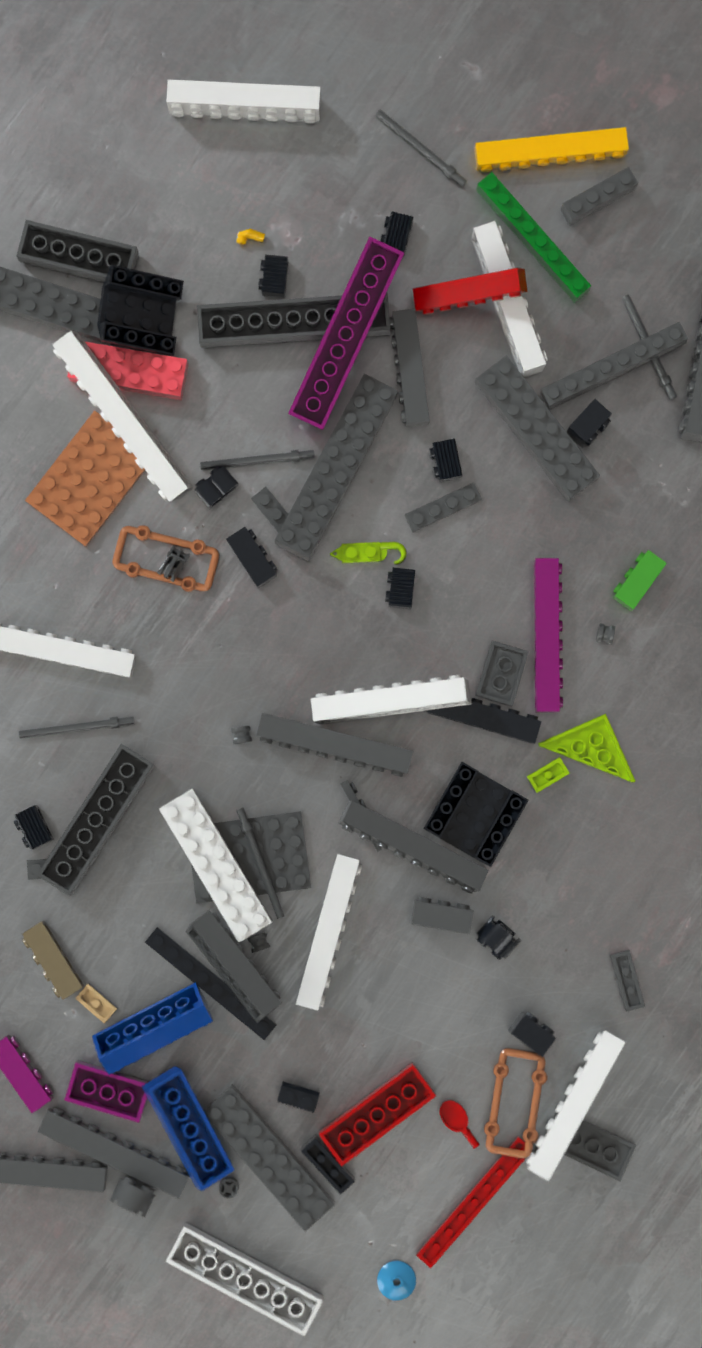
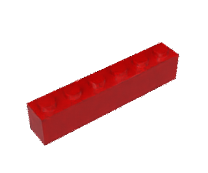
[413,268,528,315]

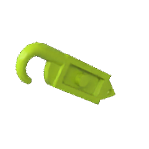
[330,542,407,564]

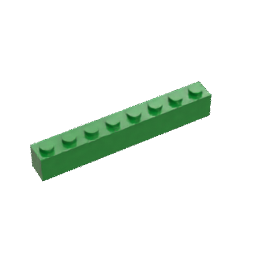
[476,172,591,303]

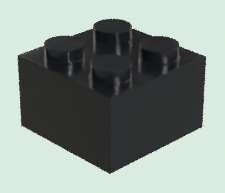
[566,399,612,448]
[508,1012,556,1057]

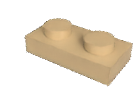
[75,983,118,1024]

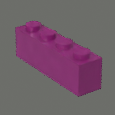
[0,1035,53,1113]

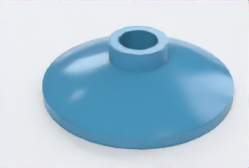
[377,1261,416,1301]

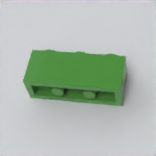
[613,550,667,611]

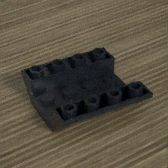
[97,265,184,356]
[423,762,529,867]

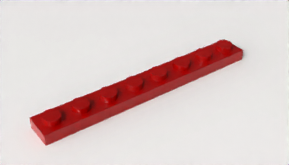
[416,1136,533,1268]

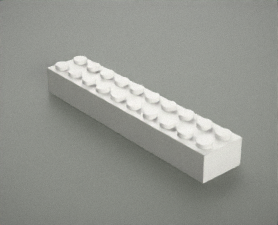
[52,331,192,502]

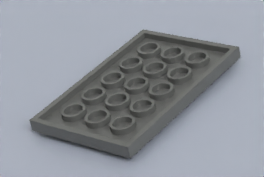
[191,811,311,904]

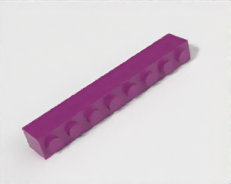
[534,558,563,713]

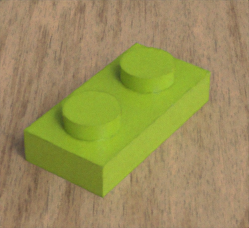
[527,757,570,793]

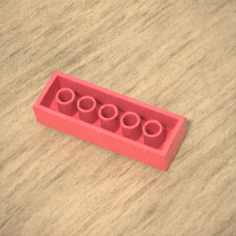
[67,342,189,400]

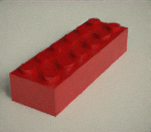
[319,1062,436,1166]

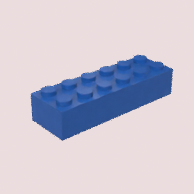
[92,982,213,1075]
[142,1066,235,1191]

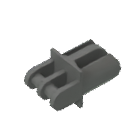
[157,545,191,582]

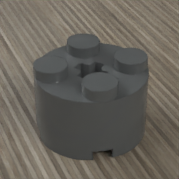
[110,1176,155,1217]

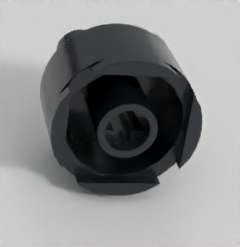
[477,915,521,960]

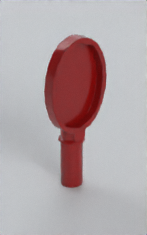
[440,1100,480,1149]

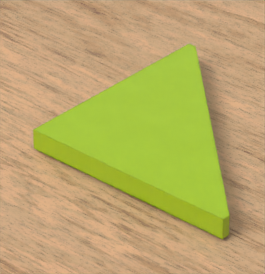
[538,714,636,783]

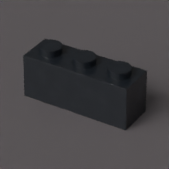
[226,527,278,588]
[301,1135,355,1195]

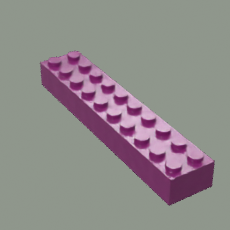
[288,236,404,430]

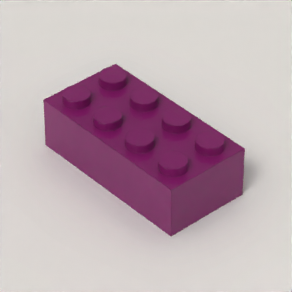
[64,1060,149,1123]

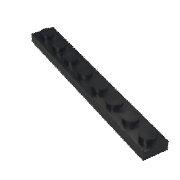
[145,927,277,1040]

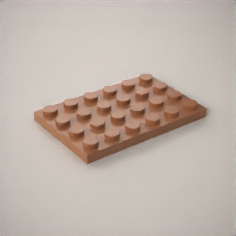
[25,410,145,547]

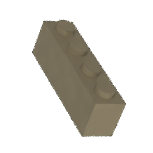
[22,921,84,1000]

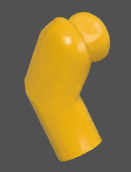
[236,229,265,245]

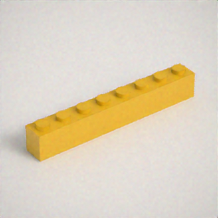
[474,127,629,172]

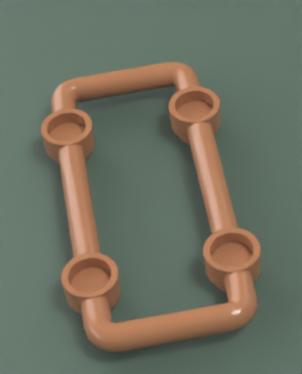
[112,525,220,592]
[484,1048,547,1158]

